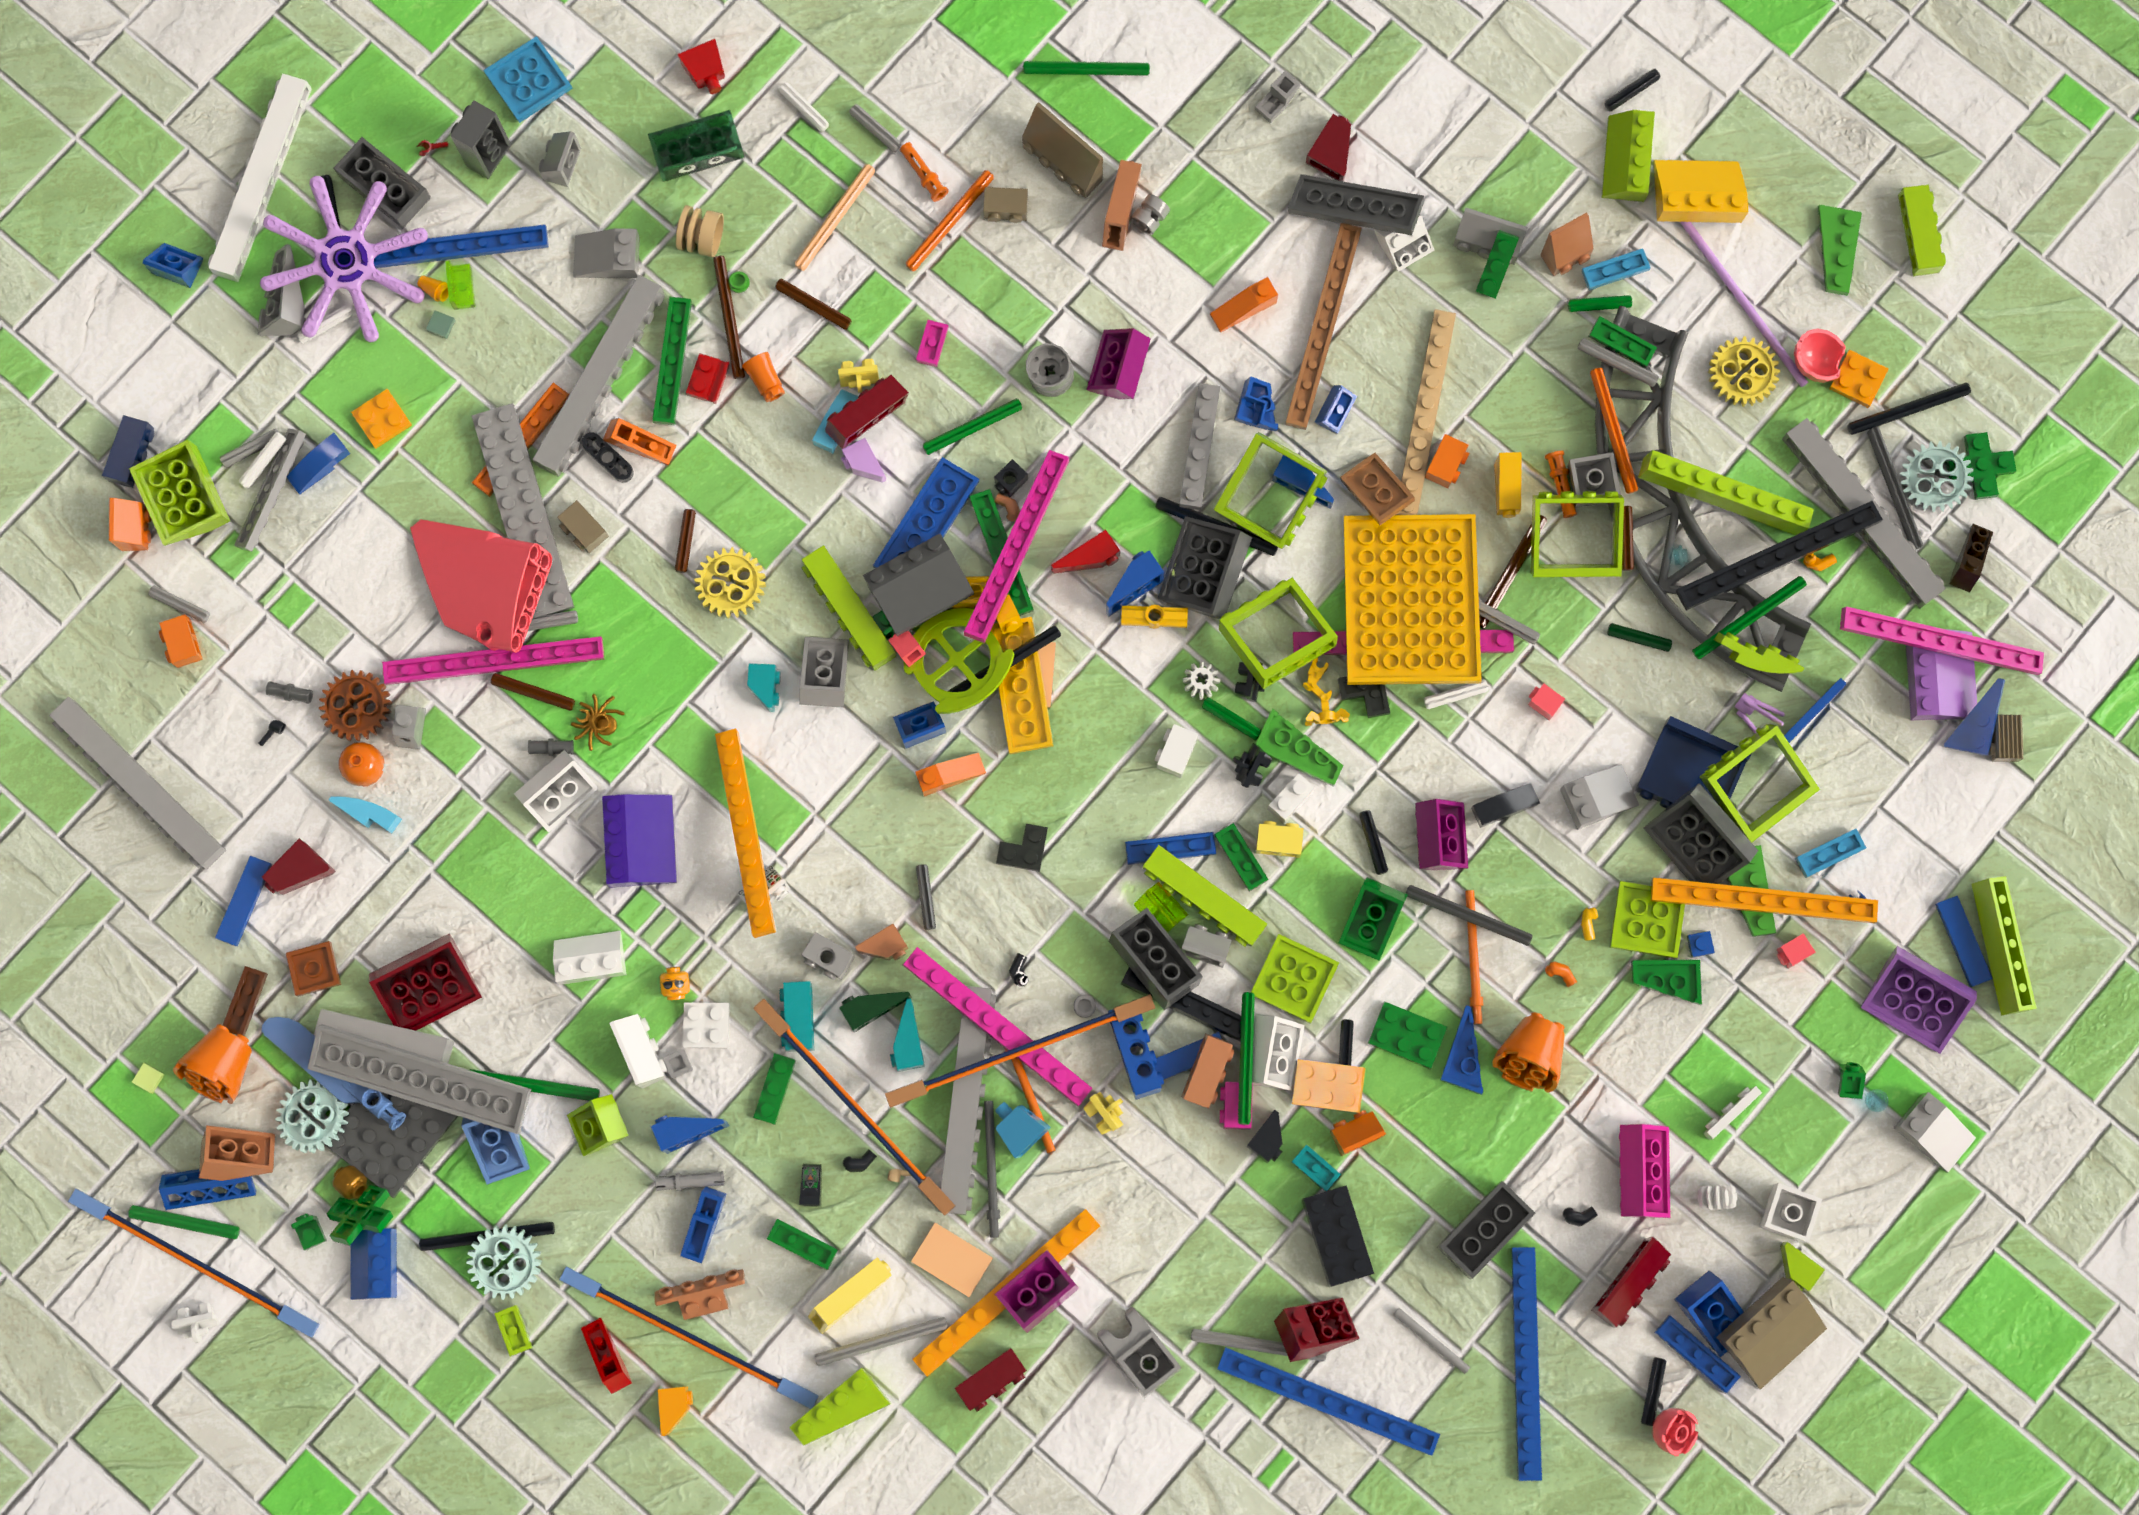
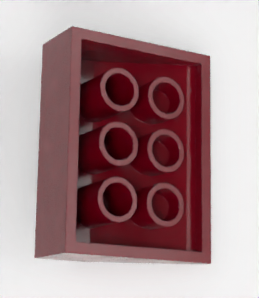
[369,933,482,1031]

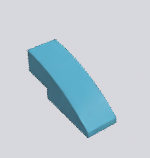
[812,389,858,453]
[329,796,402,834]

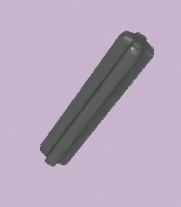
[916,864,936,930]

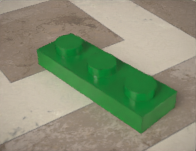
[1476,230,1519,299]
[1588,316,1657,368]
[1214,823,1269,892]
[753,1053,796,1125]
[767,1219,838,1270]

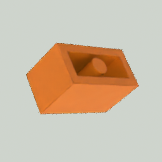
[1425,434,1470,488]
[159,614,203,668]

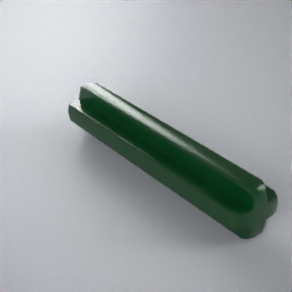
[1607,623,1672,652]

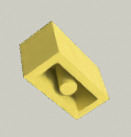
[1256,821,1304,858]

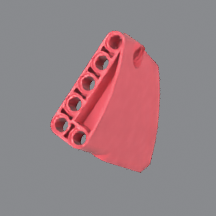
[410,519,552,653]

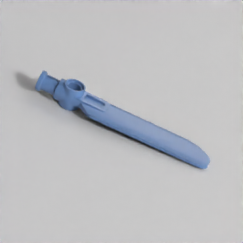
[262,1017,406,1130]

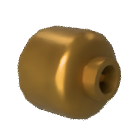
[333,1165,367,1199]

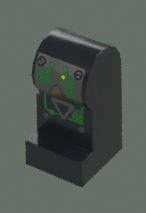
[799,1164,822,1207]

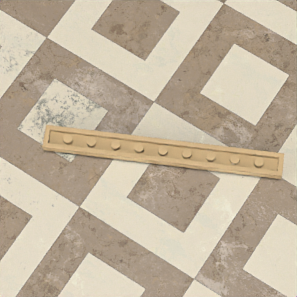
[1396,309,1456,515]

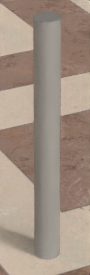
[1393,1308,1470,1374]

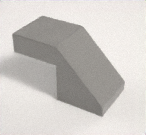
[1255,71,1301,123]

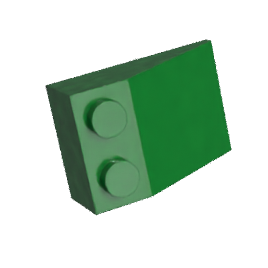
[1338,877,1408,961]

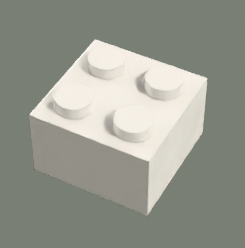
[1759,1183,1822,1243]

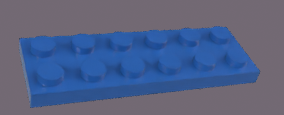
[873,457,979,568]

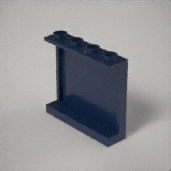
[1635,716,1752,808]

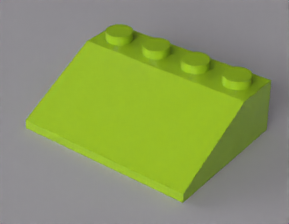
[129,439,230,546]

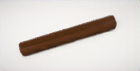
[775,279,852,330]
[490,673,575,711]

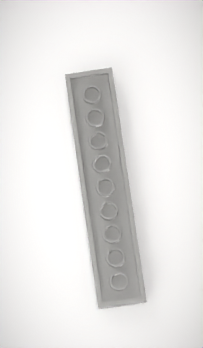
[472,403,575,619]
[307,1025,531,1134]

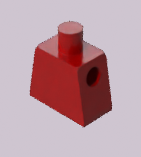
[678,38,725,94]

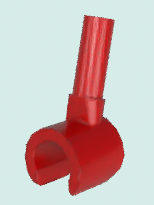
[417,140,448,156]

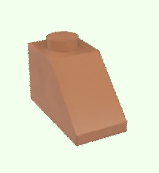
[855,924,908,961]

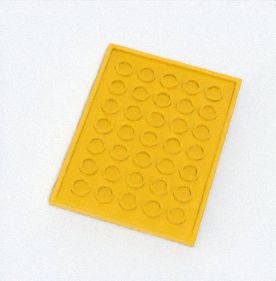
[1343,514,1482,685]

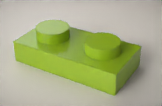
[494,1305,533,1357]

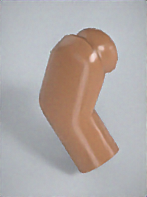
[995,493,1020,522]

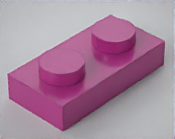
[916,320,949,367]

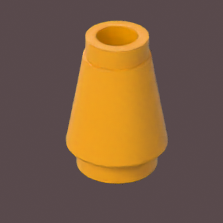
[417,275,451,302]

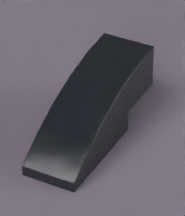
[1471,783,1540,828]

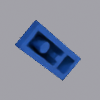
[1272,455,1334,509]

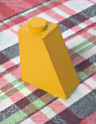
[1494,452,1522,518]

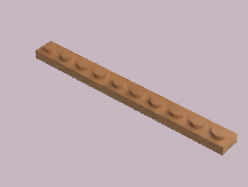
[1285,223,1362,430]

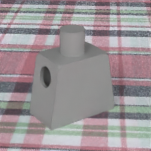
[392,705,426,749]

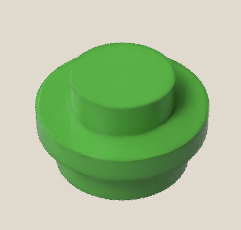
[728,271,750,293]

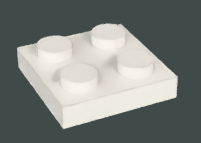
[683,1003,730,1049]

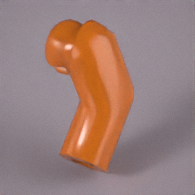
[1545,961,1577,987]

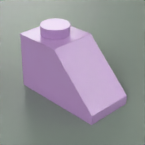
[841,438,886,483]

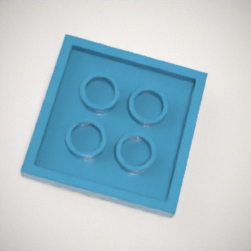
[483,36,573,123]

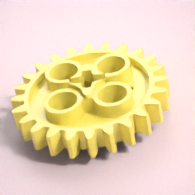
[1708,336,1780,407]
[694,547,766,619]

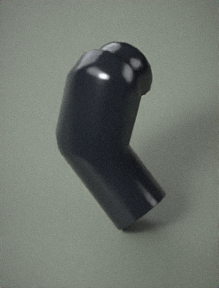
[1009,953,1028,987]
[843,1149,877,1172]
[1562,1206,1598,1226]

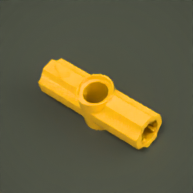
[1121,605,1188,629]

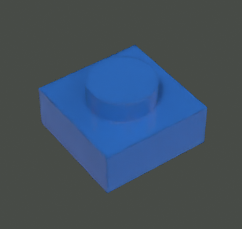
[1687,931,1715,958]

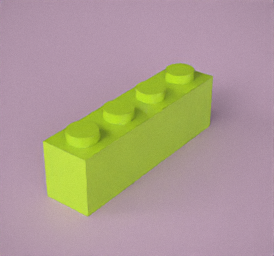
[1898,184,1946,276]

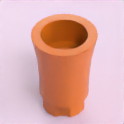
[742,352,785,402]

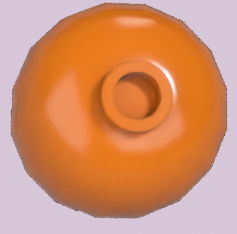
[339,742,384,787]

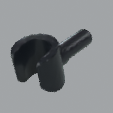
[258,720,286,746]

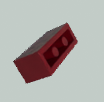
[955,1348,1027,1412]

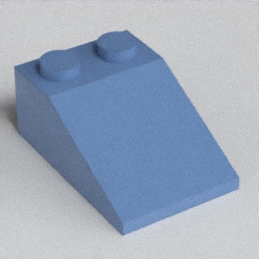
[461,1118,530,1184]

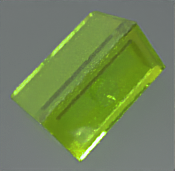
[445,261,476,310]
[1134,882,1189,933]

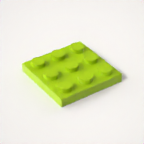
[1610,881,1685,959]
[1251,934,1340,1024]

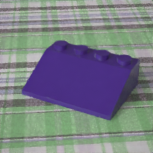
[602,794,677,888]

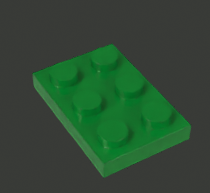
[1368,1002,1447,1069]

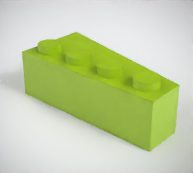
[789,1368,892,1445]

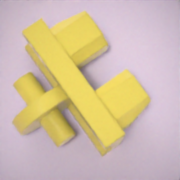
[838,359,879,393]
[1083,1092,1124,1135]

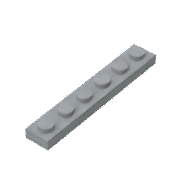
[1179,383,1220,510]
[234,428,306,552]

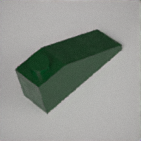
[839,991,912,1033]

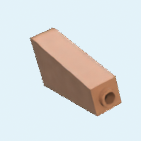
[1102,160,1142,251]

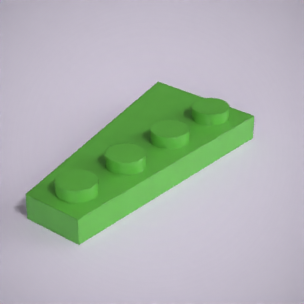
[1818,204,1862,296]
[1256,708,1344,787]
[1728,845,1776,937]

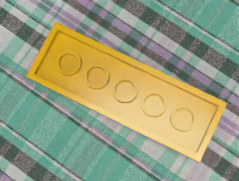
[990,617,1054,754]

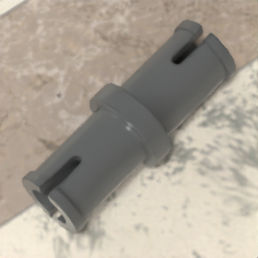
[266,681,313,704]
[528,738,574,756]

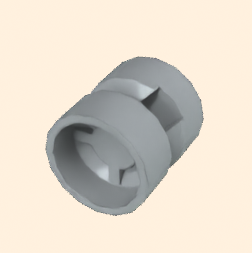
[1130,194,1170,235]

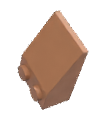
[1540,212,1594,276]
[199,1125,275,1181]

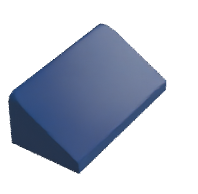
[1315,385,1357,434]

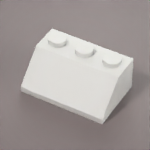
[514,750,599,832]
[553,931,626,985]
[609,1014,668,1089]
[1252,1015,1305,1091]

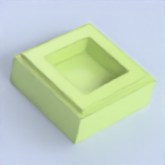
[132,1063,165,1094]

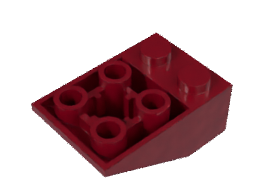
[1274,1298,1359,1362]

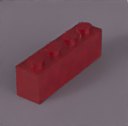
[825,375,909,449]

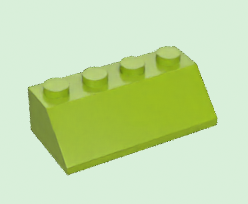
[1601,110,1655,202]

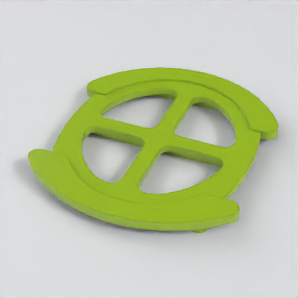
[904,608,1014,714]

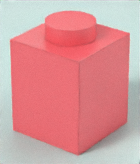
[888,630,926,667]
[1528,684,1565,721]
[1776,933,1816,968]

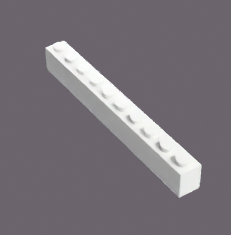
[208,74,311,282]

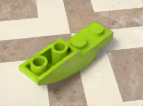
[1714,632,1804,674]

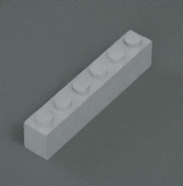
[314,1009,454,1063]

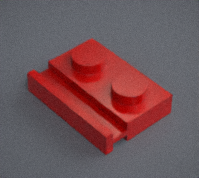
[686,353,730,404]

